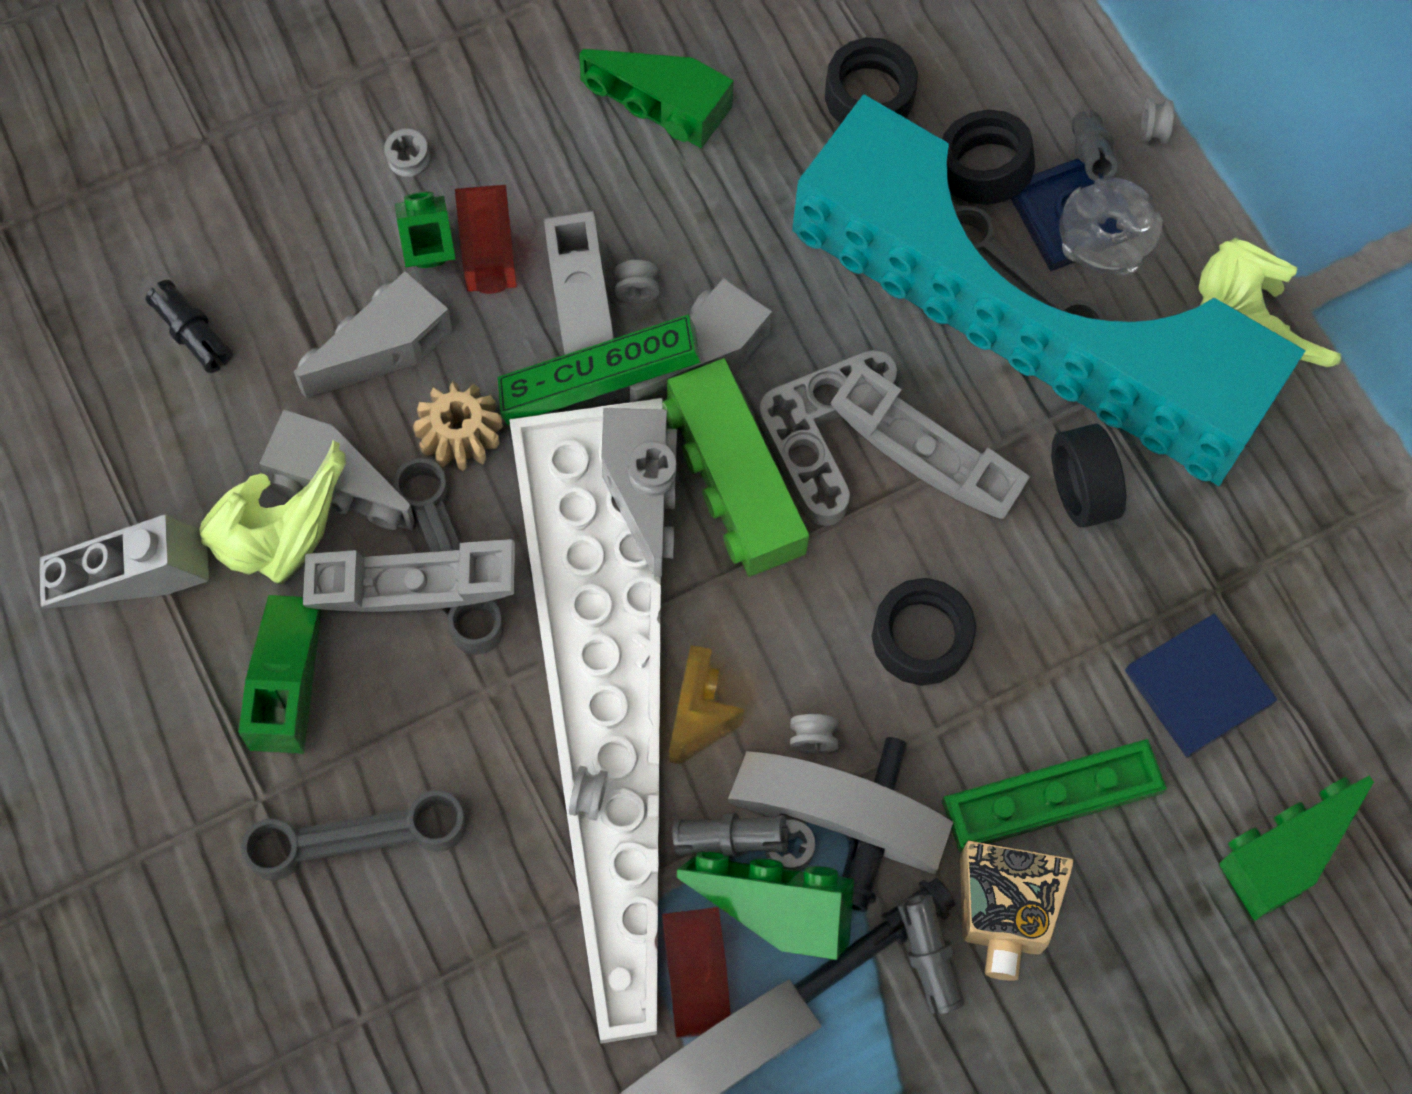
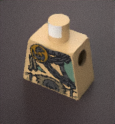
[960,841,1073,981]

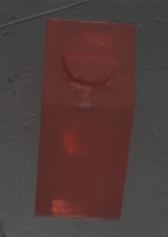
[455,184,517,294]
[662,907,731,1039]

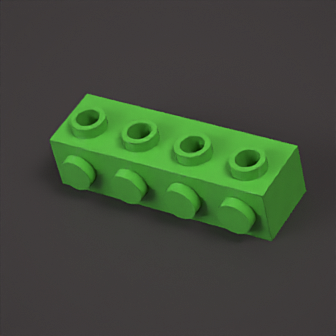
[662,358,809,577]

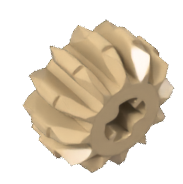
[413,380,503,471]

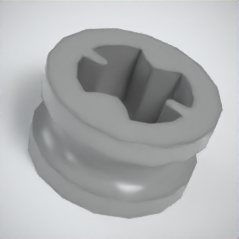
[1141,98,1174,144]
[384,128,431,177]
[614,260,659,303]
[628,441,677,496]
[790,714,838,754]
[569,766,608,821]
[765,819,815,871]

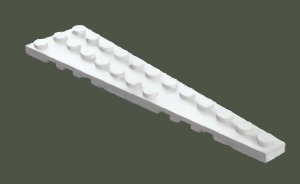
[509,398,662,1044]

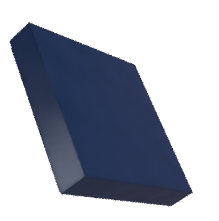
[1010,158,1141,272]
[1125,613,1277,758]

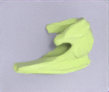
[1198,238,1341,367]
[199,441,346,585]

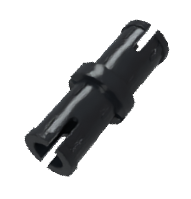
[145,280,233,373]

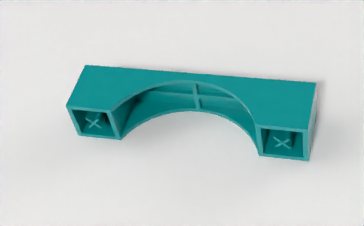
[792,94,1306,486]

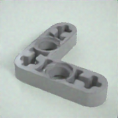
[758,350,897,526]

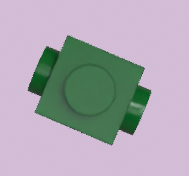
[395,192,456,268]

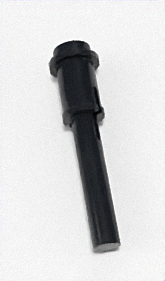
[842,737,907,912]
[794,878,955,1004]

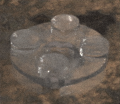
[1059,177,1162,277]

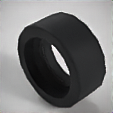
[824,37,918,124]
[942,109,1035,205]
[1051,423,1127,527]
[871,578,977,686]

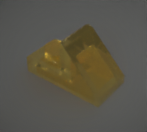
[669,645,744,765]

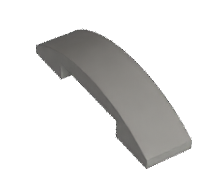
[830,361,1030,519]
[303,539,515,612]
[728,751,953,875]
[620,979,822,1094]

